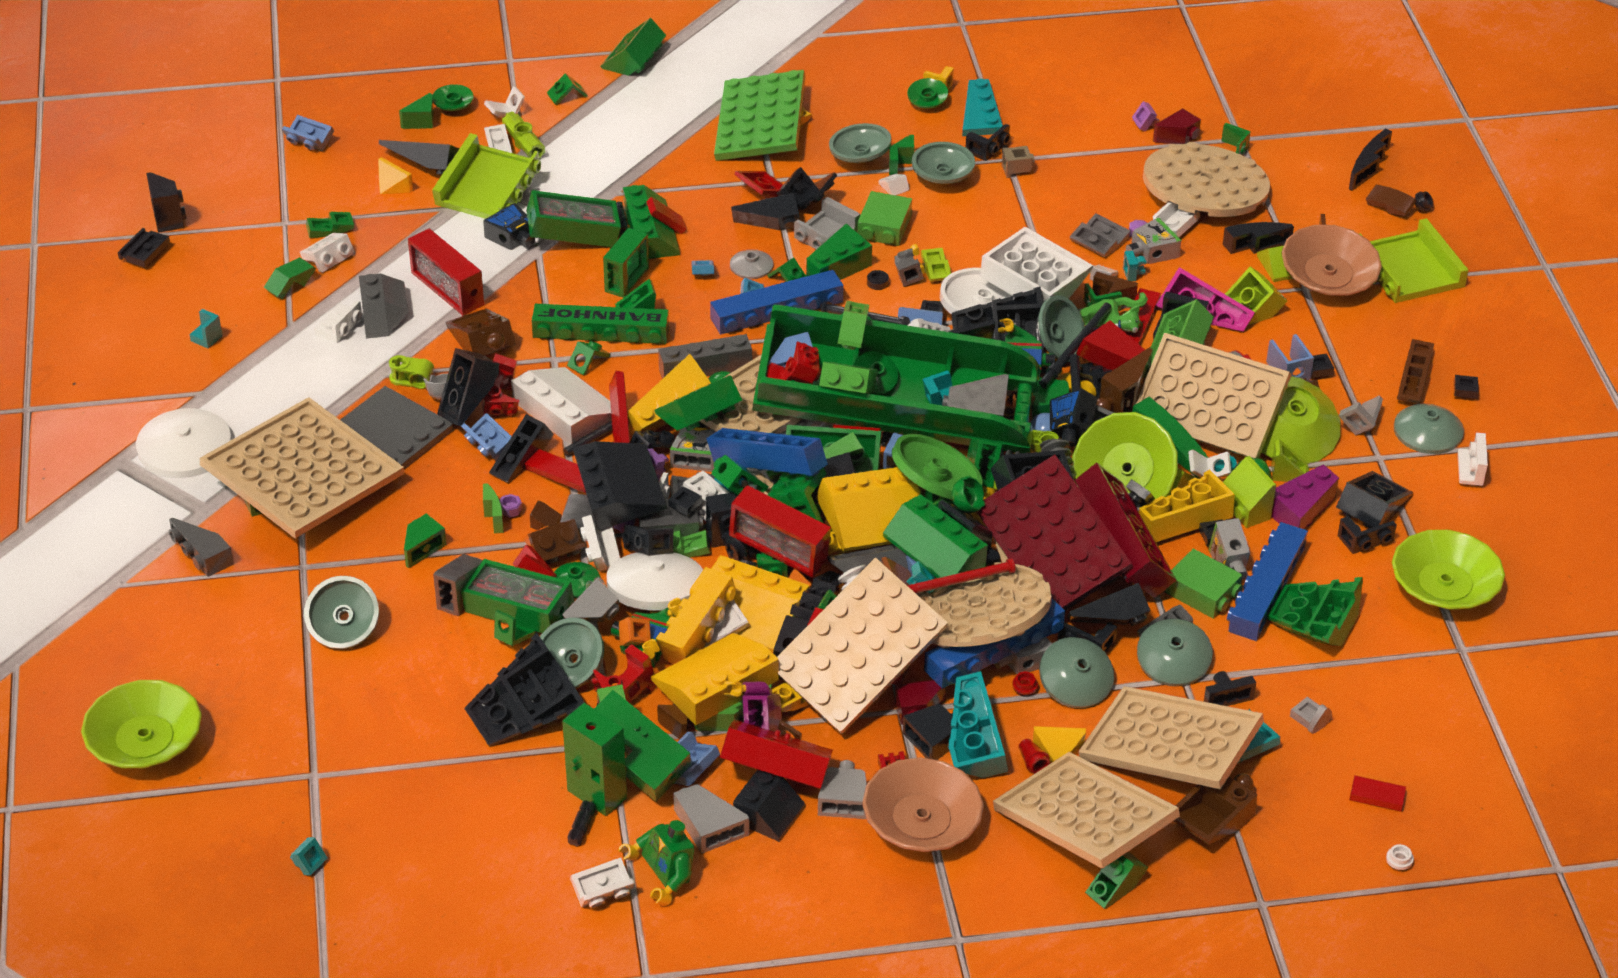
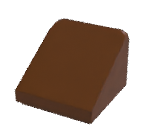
[530,500,562,530]

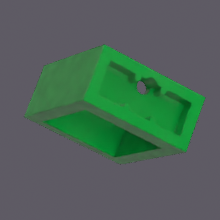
[603,228,649,298]

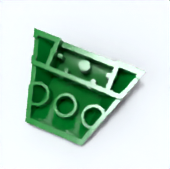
[1267,577,1363,647]

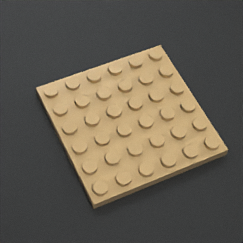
[200,397,404,538]

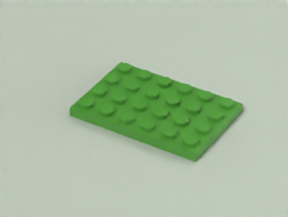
[714,70,806,161]

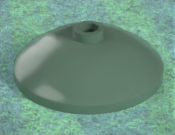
[829,123,892,163]
[912,142,975,184]
[1038,295,1084,362]
[1394,404,1464,454]
[304,576,380,649]
[540,618,604,689]
[1137,619,1213,687]
[1039,637,1114,709]

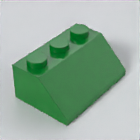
[600,17,666,76]
[654,375,742,431]

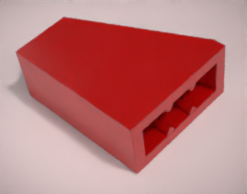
[1076,320,1145,371]

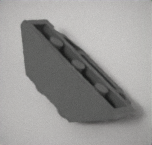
[359,273,408,339]
[827,545,908,573]

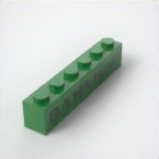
[532,303,669,344]

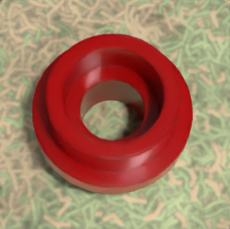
[1012,671,1038,695]

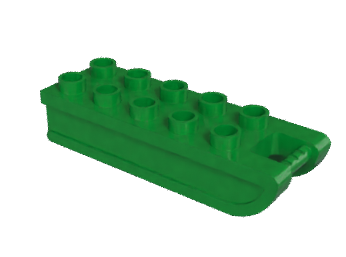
[752,305,1041,453]

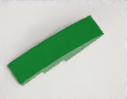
[1132,396,1208,477]

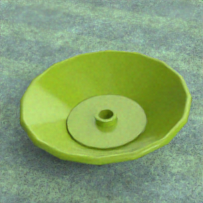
[1261,376,1340,464]
[1072,412,1178,499]
[1392,529,1505,609]
[81,680,202,768]

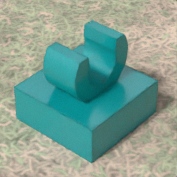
[1123,250,1147,281]
[907,561,935,594]
[290,837,328,875]

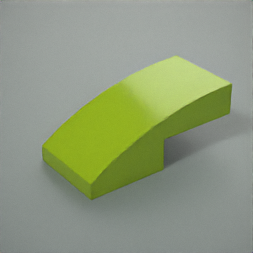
[921,248,951,282]

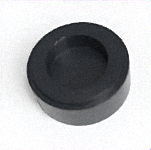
[867,270,889,290]

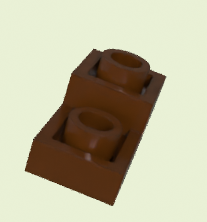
[1366,185,1417,216]

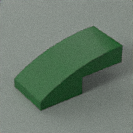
[306,211,354,238]

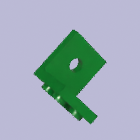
[768,467,827,523]

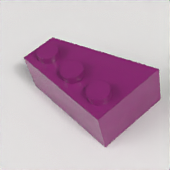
[1271,464,1339,529]

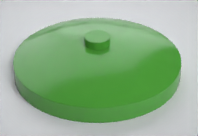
[892,434,983,499]

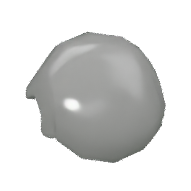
[424,373,448,400]

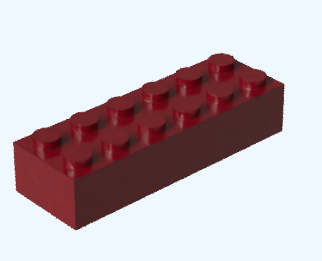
[1075,462,1177,598]

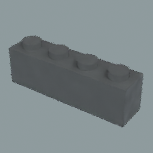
[658,334,752,379]

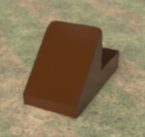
[1092,271,1138,300]
[657,703,689,740]

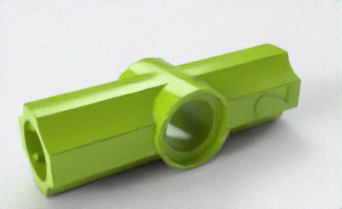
[502,111,545,159]

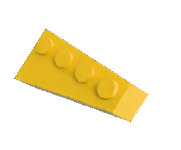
[628,354,711,436]

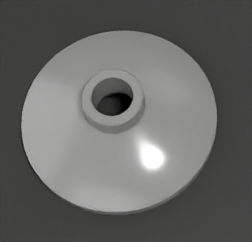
[730,250,773,279]

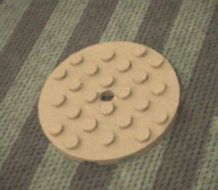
[1143,142,1270,217]
[917,562,1052,648]

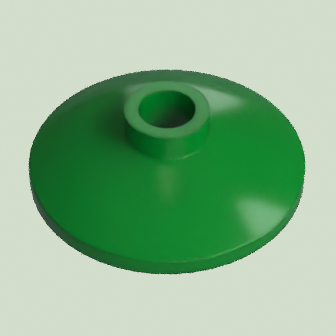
[907,78,948,108]
[433,84,474,111]
[853,352,898,395]
[554,562,600,598]

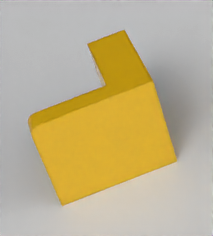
[923,66,954,91]

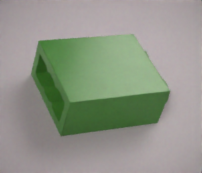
[857,191,912,246]
[819,362,878,393]
[1164,548,1243,619]

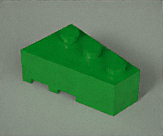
[806,223,872,280]

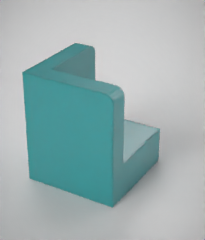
[189,309,222,349]
[923,370,952,405]

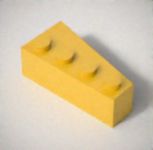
[1139,469,1235,542]
[656,567,736,664]

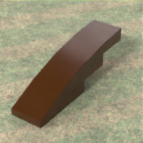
[1397,339,1434,404]

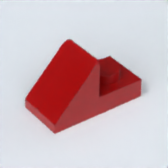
[512,545,557,577]

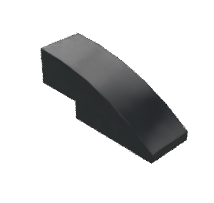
[1223,222,1294,254]

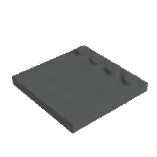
[340,386,454,469]

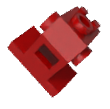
[766,341,821,385]
[482,353,519,416]
[591,644,657,703]

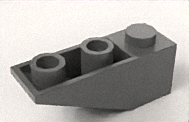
[168,517,234,577]

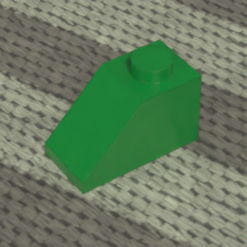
[404,513,446,568]

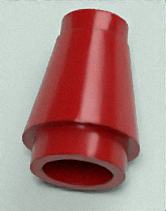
[1018,739,1050,774]

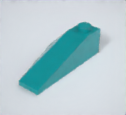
[949,671,1008,778]

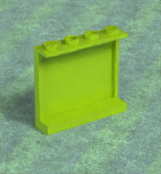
[432,133,541,219]
[1359,218,1469,303]

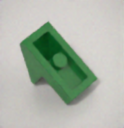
[615,279,656,309]

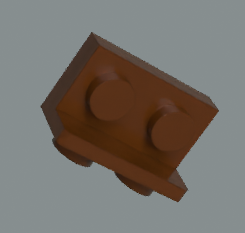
[528,519,587,564]

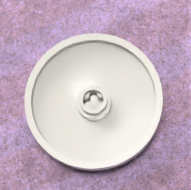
[940,268,1012,314]
[136,408,232,478]
[607,552,703,610]

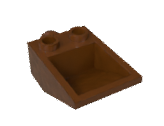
[445,309,516,355]
[1096,347,1153,413]
[1173,773,1258,844]

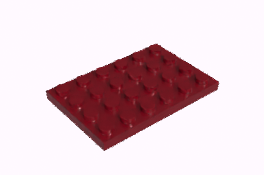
[976,455,1133,610]

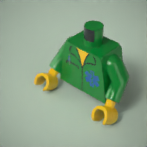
[618,820,694,906]

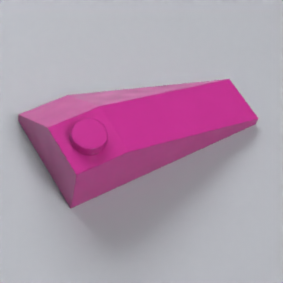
[1156,267,1255,332]

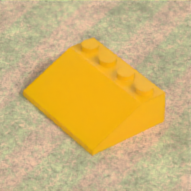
[816,467,920,552]
[711,555,809,652]
[651,633,779,725]

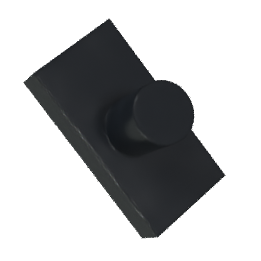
[1203,671,1257,706]

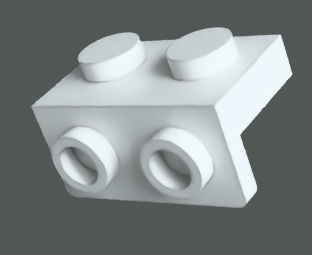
[580,515,620,572]
[570,858,635,908]

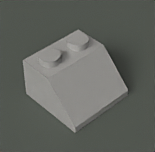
[562,579,620,622]

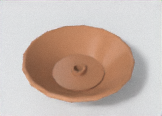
[1281,225,1382,296]
[862,757,984,852]

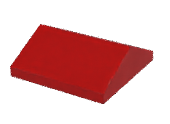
[734,171,783,199]

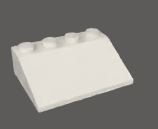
[981,227,1093,304]
[511,367,612,445]

